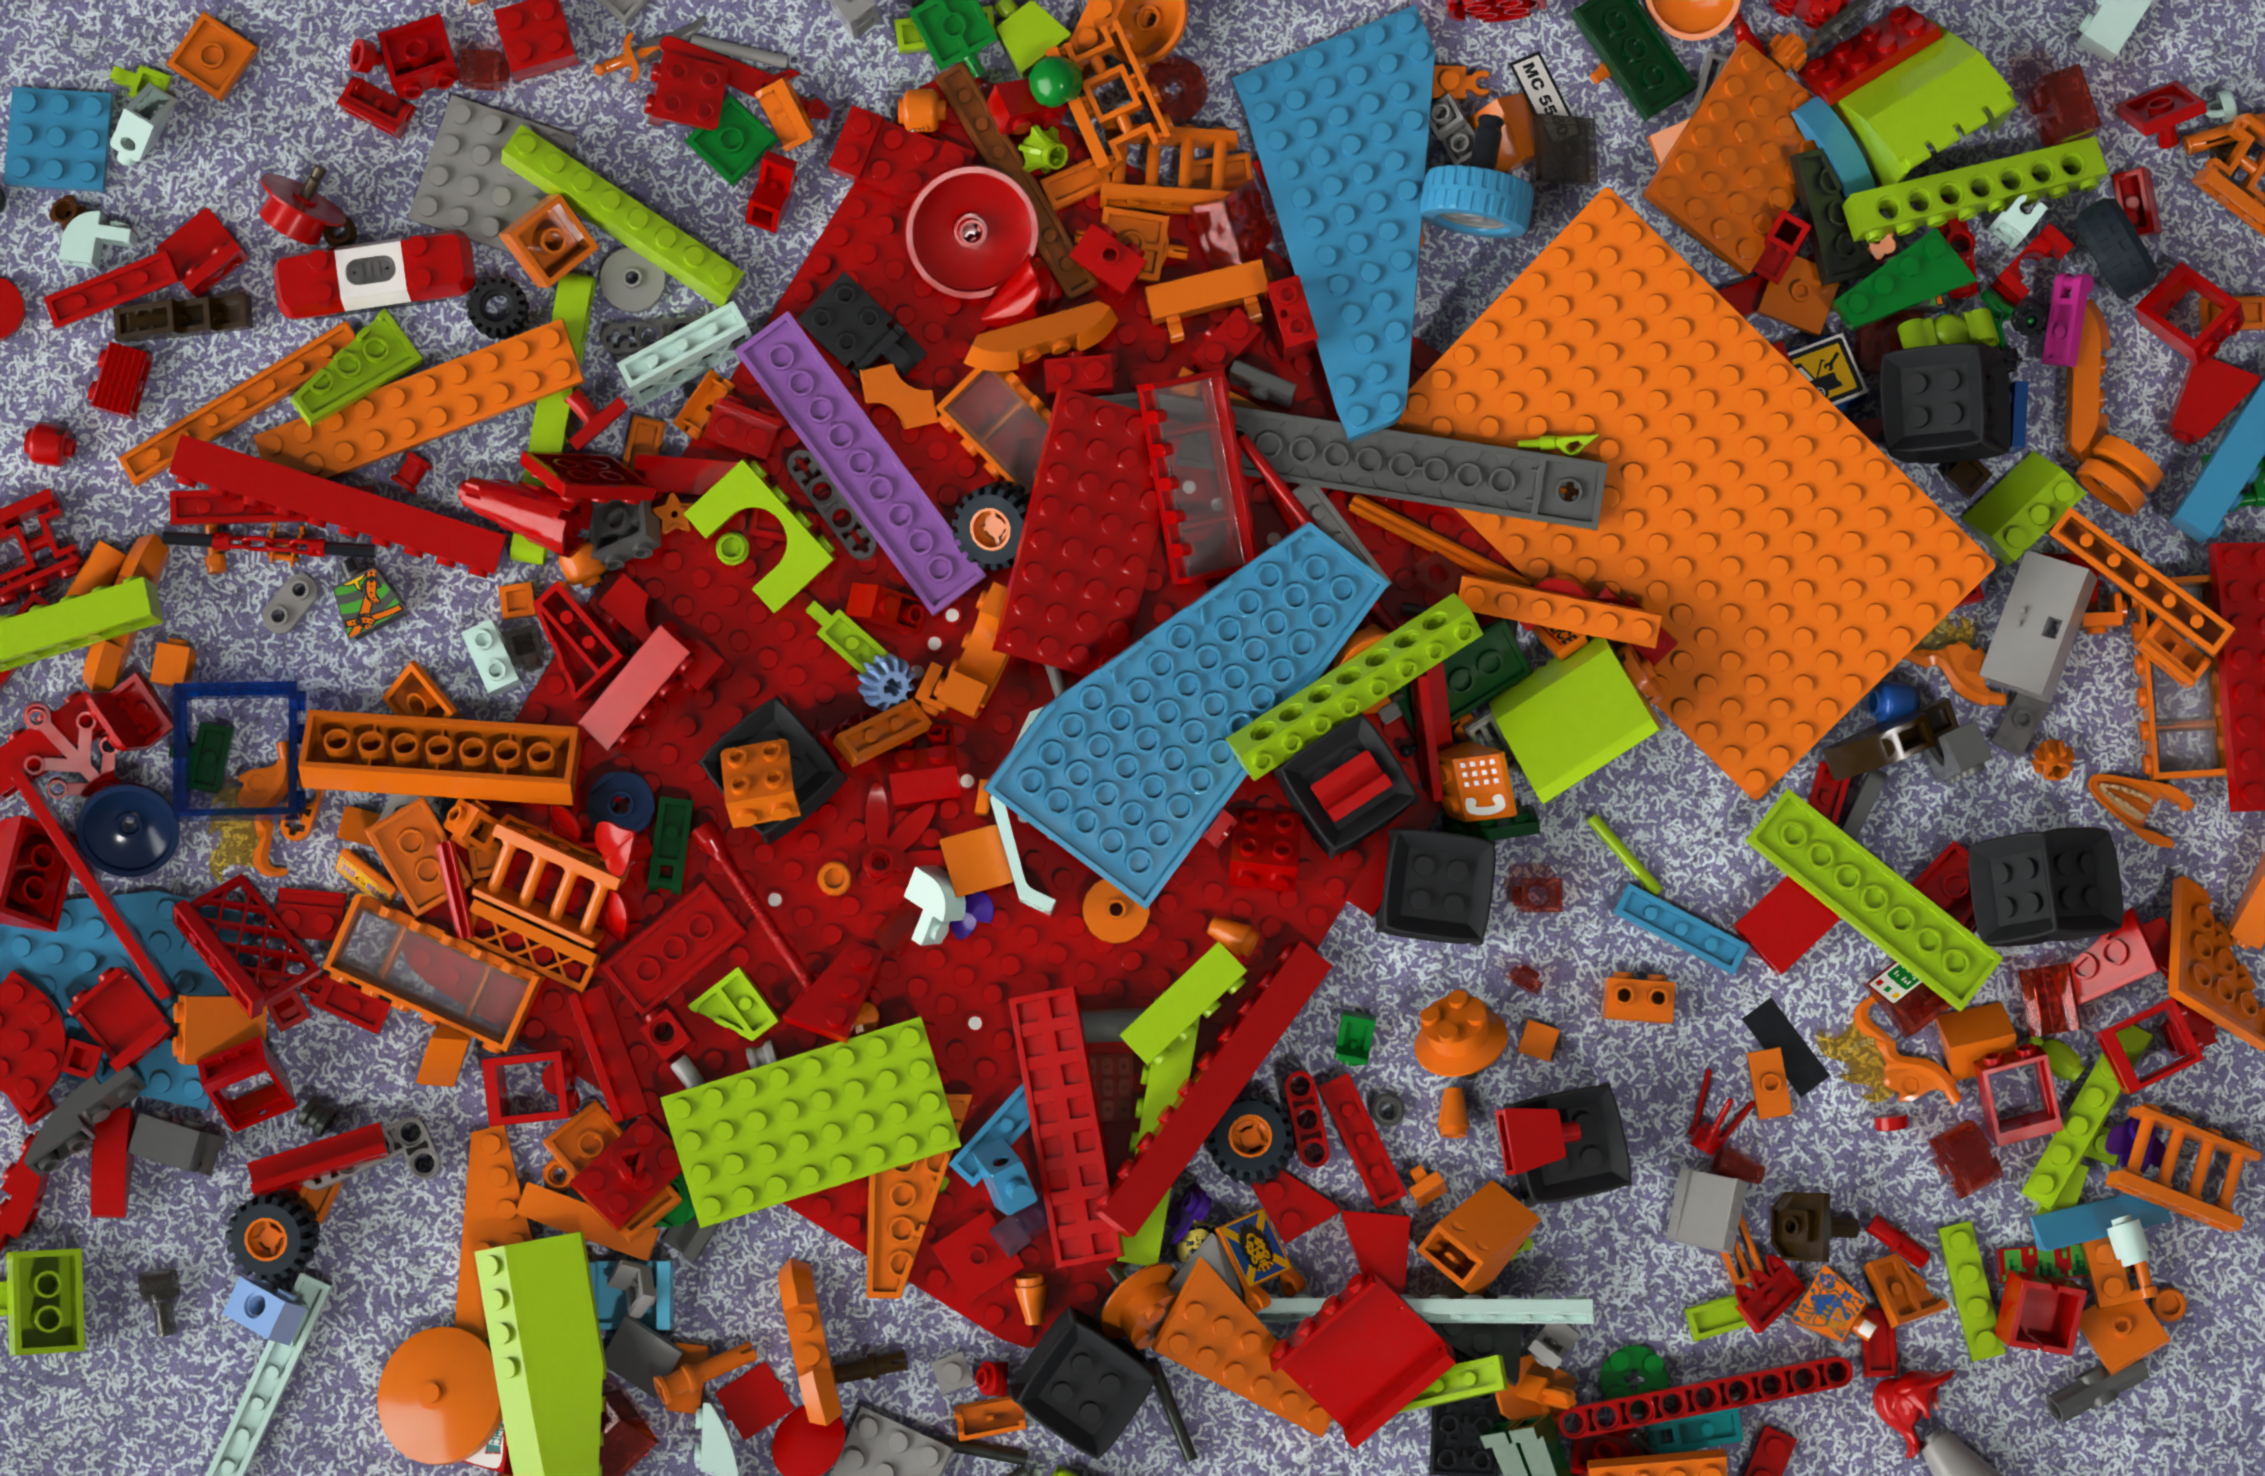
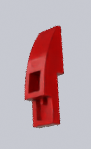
[0,1130,50,1253]

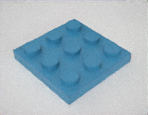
[4,87,114,193]

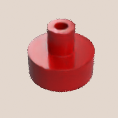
[349,38,384,74]

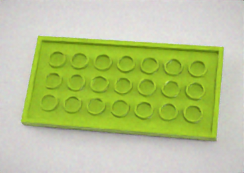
[660,1016,962,1228]

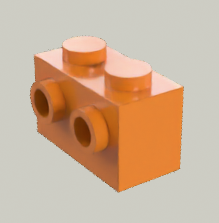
[1602,972,1676,1024]

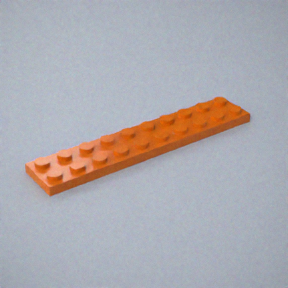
[253,318,586,480]

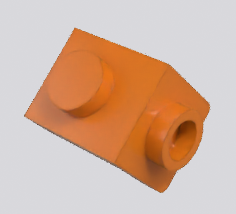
[2079,592,2128,635]

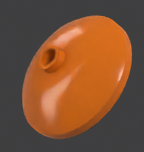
[1110,0,1188,65]
[1645,0,1742,41]

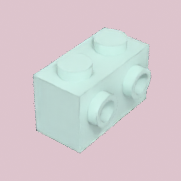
[2076,0,2152,64]

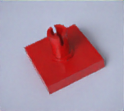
[2116,80,2207,149]
[564,387,628,452]

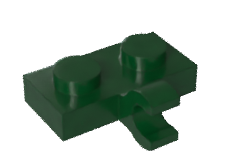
[168,722,235,795]

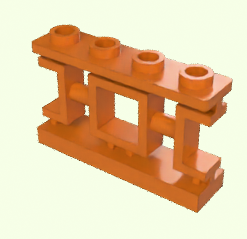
[1045,18,1176,177]
[2191,113,2265,237]

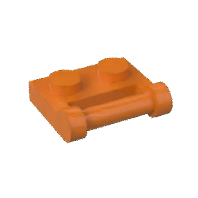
[2081,1236,2159,1309]

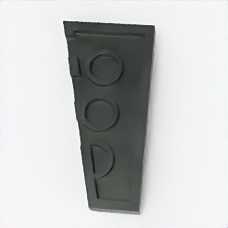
[1789,148,1880,286]

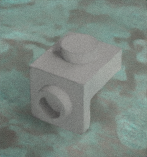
[607,1260,657,1319]
[1528,1324,1581,1370]

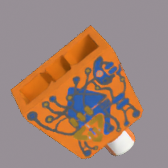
[1791,1265,1879,1344]

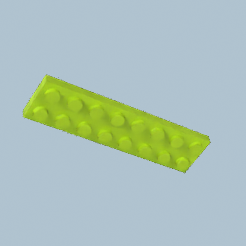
[1744,788,2003,1012]

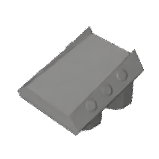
[1666,1168,1747,1254]

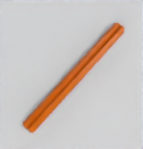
[1348,494,1532,587]

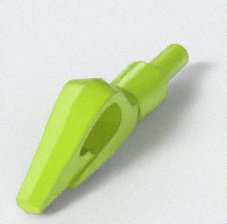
[1518,433,1599,456]

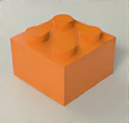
[498,194,600,288]

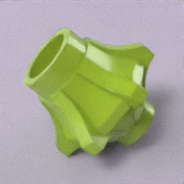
[1018,124,1068,174]

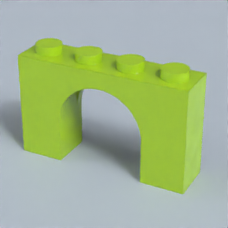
[684,459,837,614]

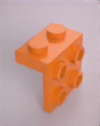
[720,739,801,828]

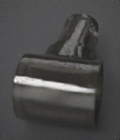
[138,1267,180,1337]

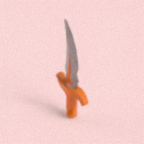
[593,16,706,83]

